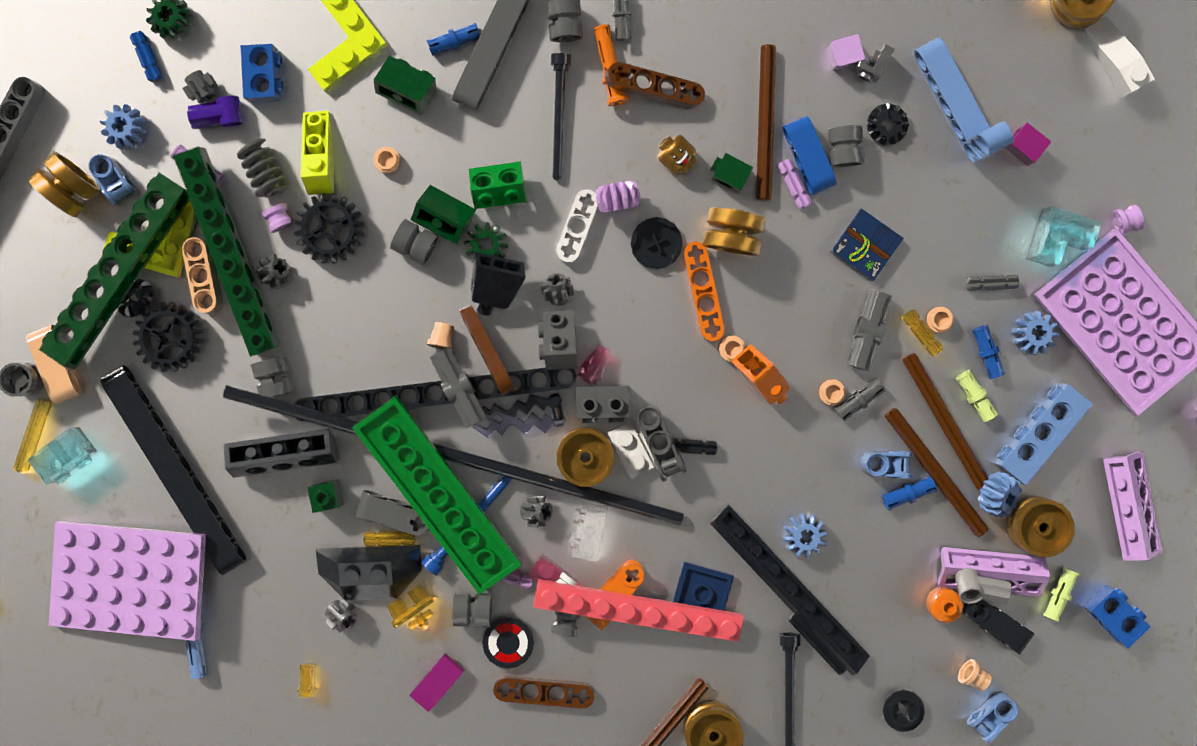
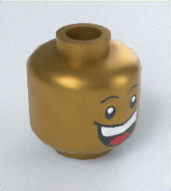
[658,135,697,174]

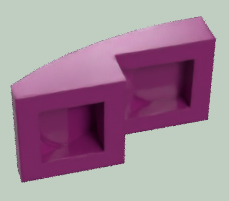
[409,653,464,712]

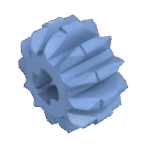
[100,104,147,149]
[1012,311,1059,355]
[978,471,1022,518]
[783,513,828,558]

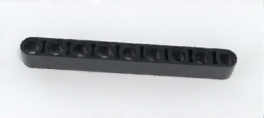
[100,365,247,575]

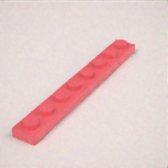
[533,579,744,642]

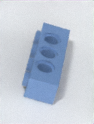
[994,384,1093,485]

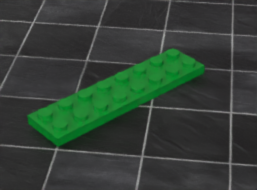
[352,396,522,595]

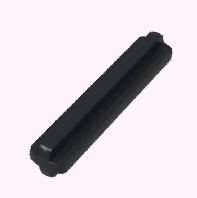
[788,613,846,675]

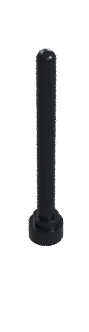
[550,53,571,181]
[780,632,801,746]

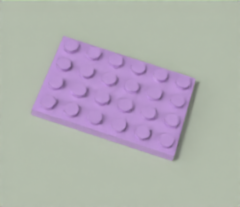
[1033,228,1197,416]
[49,521,206,641]

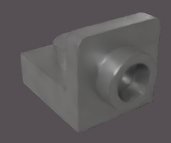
[853,44,895,83]

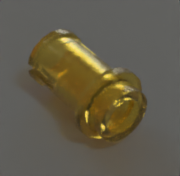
[297,663,318,698]

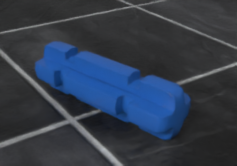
[130,31,162,82]

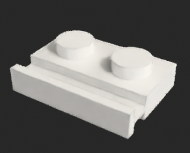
[607,418,657,479]

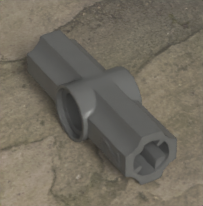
[847,290,893,371]
[429,347,487,428]

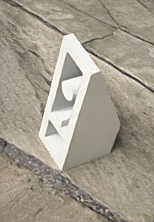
[1083,16,1155,98]

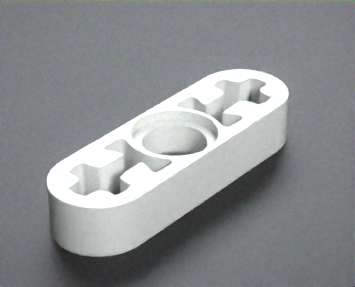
[557,190,598,263]

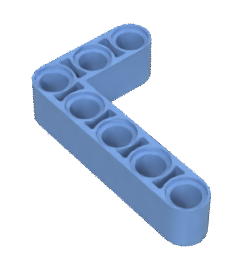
[914,37,1014,163]

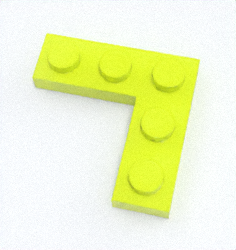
[308,0,387,92]
[104,201,197,278]

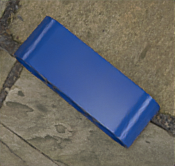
[782,115,837,195]

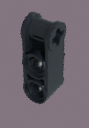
[963,600,1035,655]

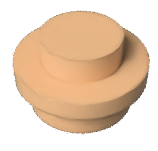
[374,147,400,173]
[926,307,953,333]
[719,336,745,362]
[819,379,845,406]

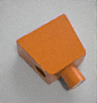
[731,344,790,405]

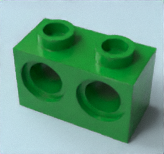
[469,161,527,209]

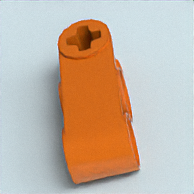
[585,560,644,631]

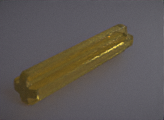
[13,398,52,473]

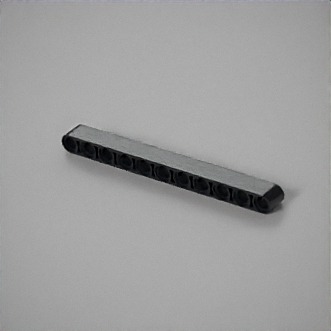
[294,367,577,422]

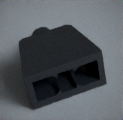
[470,252,526,316]

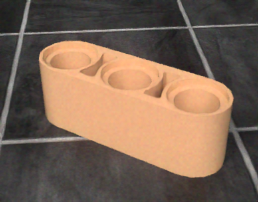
[182,238,223,313]
[26,324,82,404]

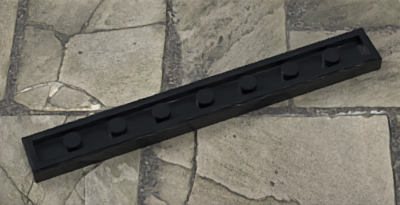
[710,504,870,676]

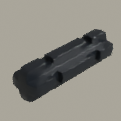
[666,438,717,455]

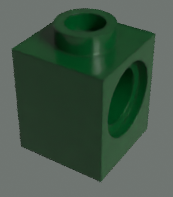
[710,152,753,194]
[307,479,344,513]

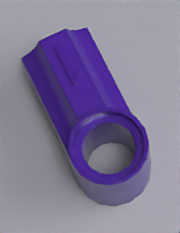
[187,96,243,129]

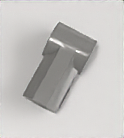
[955,568,1012,604]

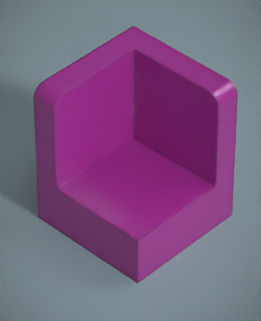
[1004,122,1051,166]

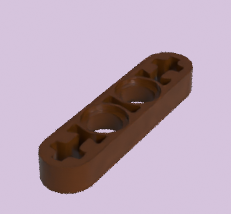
[605,62,705,108]
[459,305,514,395]
[493,676,594,709]

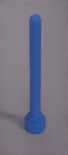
[421,476,512,576]

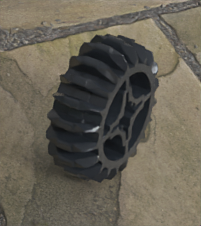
[294,193,365,264]
[132,302,205,372]

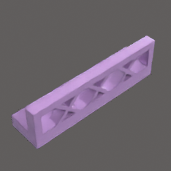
[1103,451,1163,561]
[937,547,1050,597]

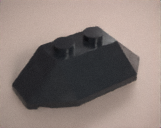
[316,545,422,601]

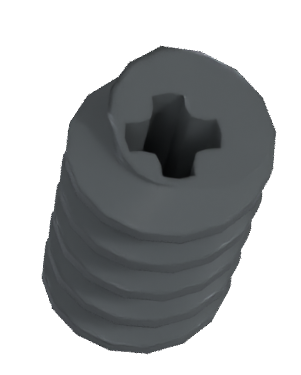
[237,139,289,198]

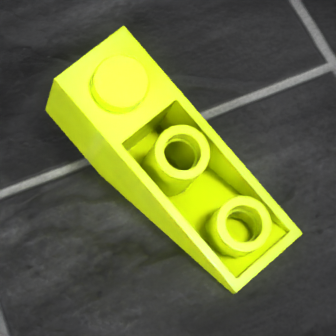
[301,111,334,195]

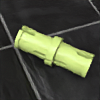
[956,370,998,422]
[1043,567,1080,622]

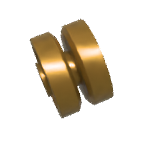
[1050,0,1114,29]
[28,151,101,218]
[702,208,766,256]
[557,427,614,487]
[1007,496,1075,557]
[684,701,744,746]

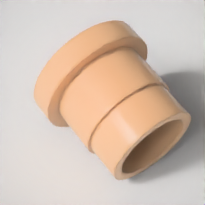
[427,322,454,350]
[958,659,992,691]

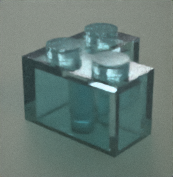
[1025,206,1102,267]

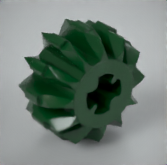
[146,0,192,40]
[464,222,509,263]

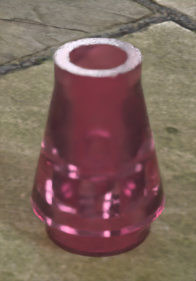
[577,345,611,385]

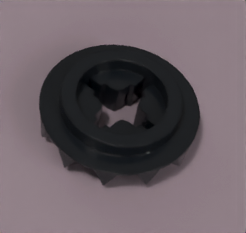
[867,103,910,145]
[118,278,154,318]
[882,689,925,732]

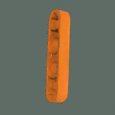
[684,241,724,341]

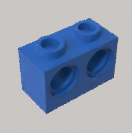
[240,44,284,103]
[1083,585,1150,649]

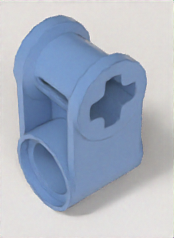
[89,154,137,206]
[860,451,913,479]
[966,692,1018,743]

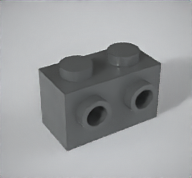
[538,310,577,370]
[576,385,629,423]

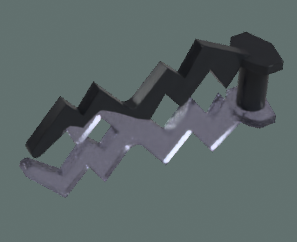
[473,393,566,438]

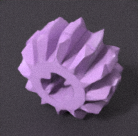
[596,181,641,213]

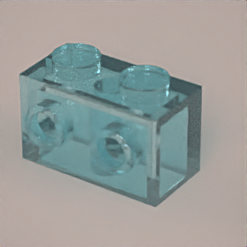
[27,427,97,485]

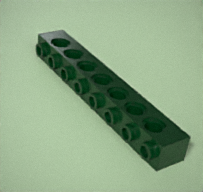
[173,147,281,357]
[39,172,190,370]

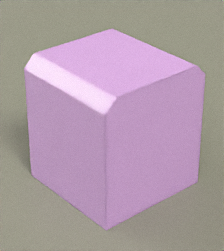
[827,34,865,71]

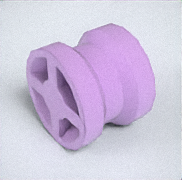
[262,203,294,233]
[1112,204,1144,235]

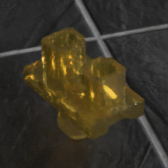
[387,583,437,630]

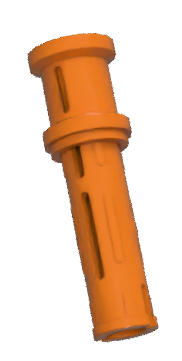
[593,24,631,107]

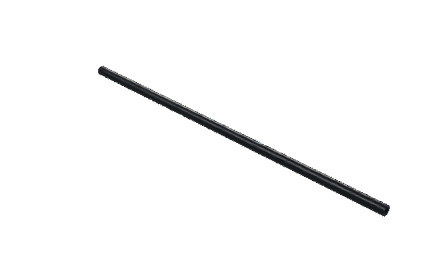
[223,385,684,526]

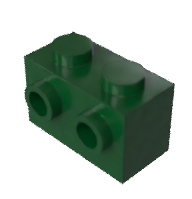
[373,55,436,115]
[410,185,476,245]

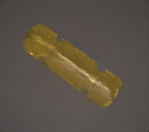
[902,309,943,356]
[363,531,415,547]

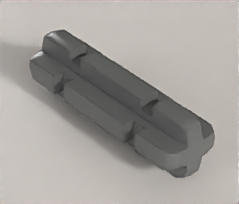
[966,275,1019,291]

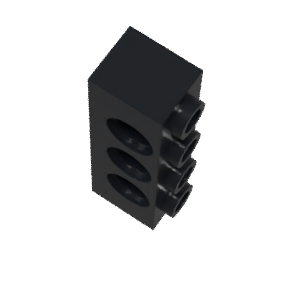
[224,429,337,478]

